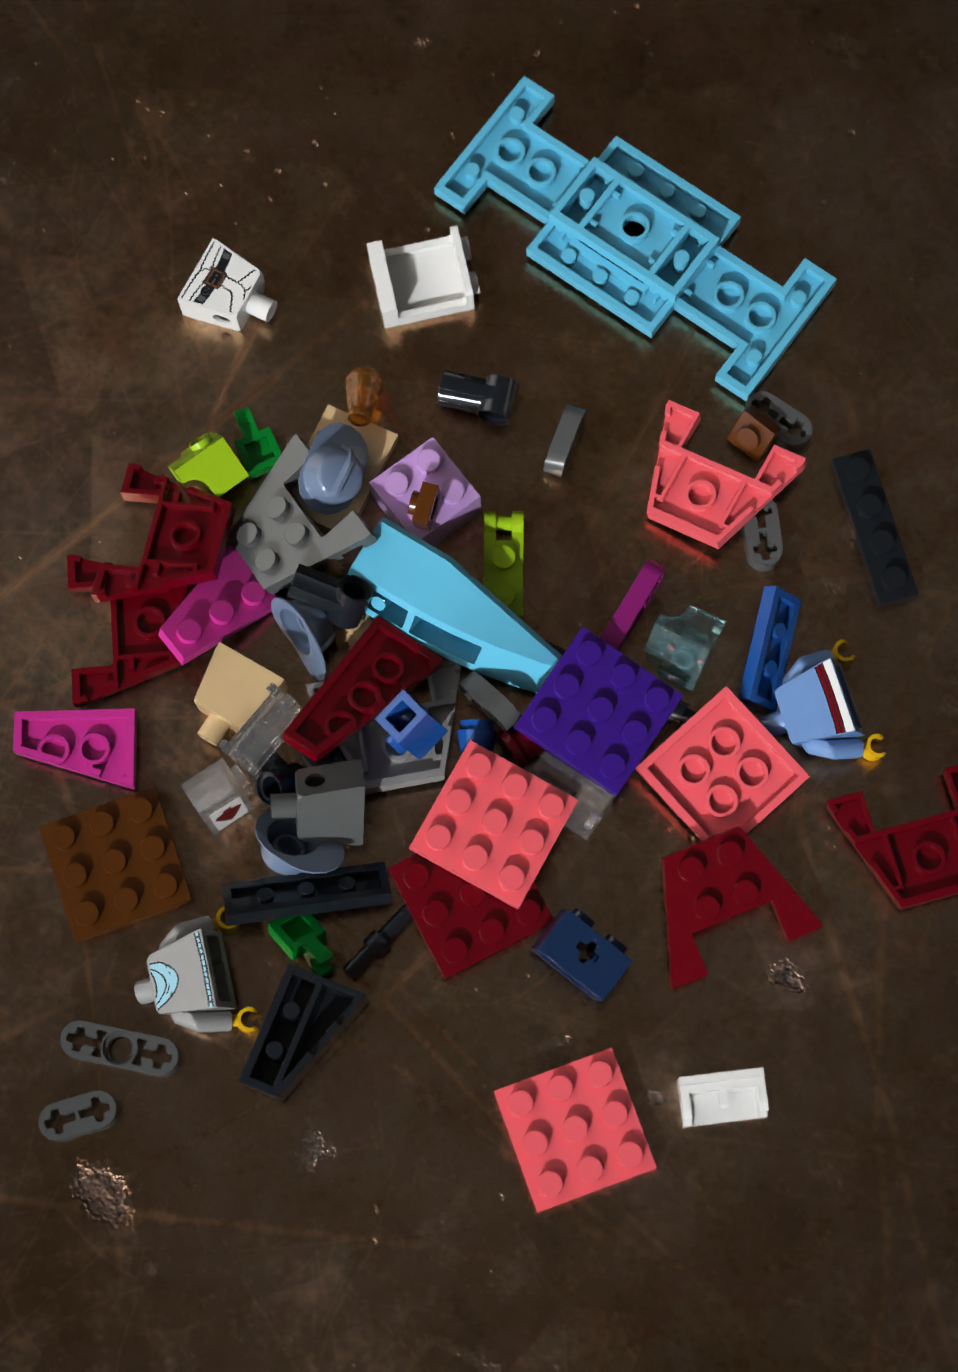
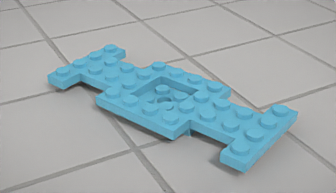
[434,76,837,401]

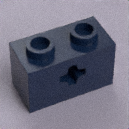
[530,908,633,1001]

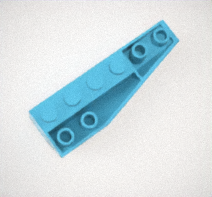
[347,517,562,693]

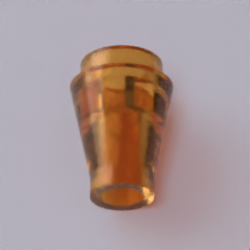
[345,367,384,427]

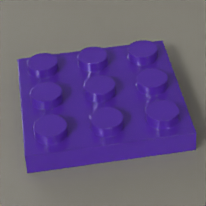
[513,627,683,797]

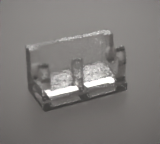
[218,682,302,776]
[530,751,613,841]

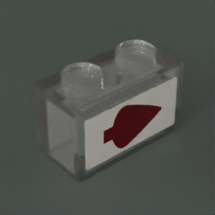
[180,758,255,835]

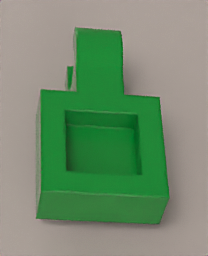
[234,407,281,480]
[268,914,333,977]

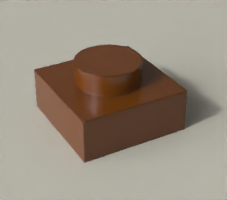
[727,405,782,462]
[408,481,441,531]

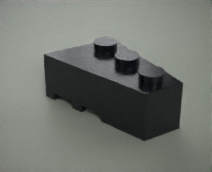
[238,963,370,1102]

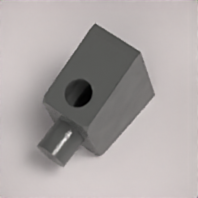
[271,759,365,845]

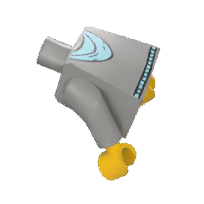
[134,906,259,1033]

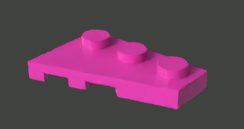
[158,543,277,666]
[13,708,137,790]

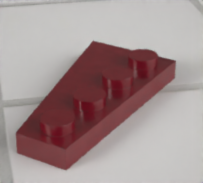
[282,616,444,762]

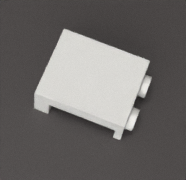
[366,225,480,328]

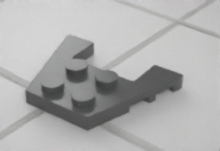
[229,434,378,594]

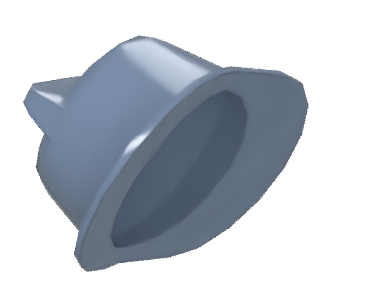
[298,423,369,515]
[271,597,337,681]
[254,810,345,875]

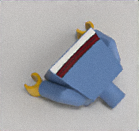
[760,639,887,761]

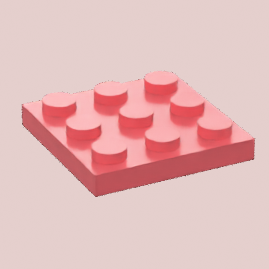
[635,686,810,841]
[409,740,578,909]
[494,1048,657,1213]

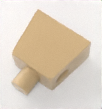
[194,642,289,746]

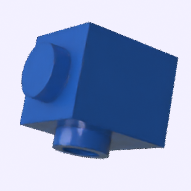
[375,689,448,760]

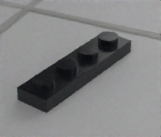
[831,449,919,609]
[221,861,392,926]

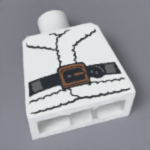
[177,239,277,331]

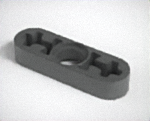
[60,1020,181,1077]

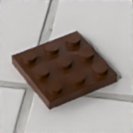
[39,786,194,943]

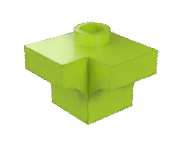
[167,431,249,497]

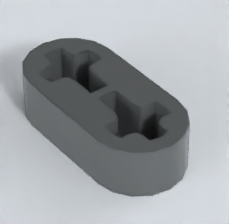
[744,391,813,452]
[543,403,587,478]
[742,499,783,572]
[458,671,521,732]
[38,1090,120,1142]

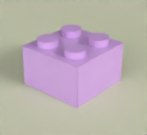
[369,437,482,546]

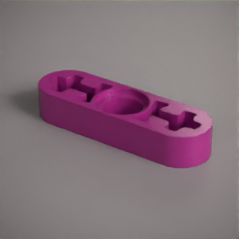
[600,559,667,652]

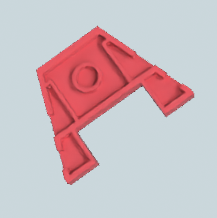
[647,400,807,549]

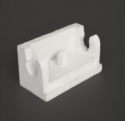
[677,1067,769,1128]

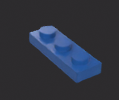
[738,585,802,713]

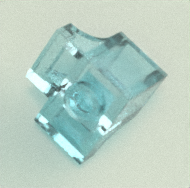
[644,604,726,691]

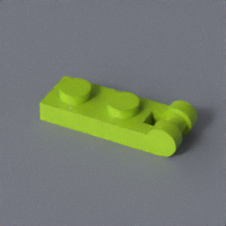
[483,511,524,620]

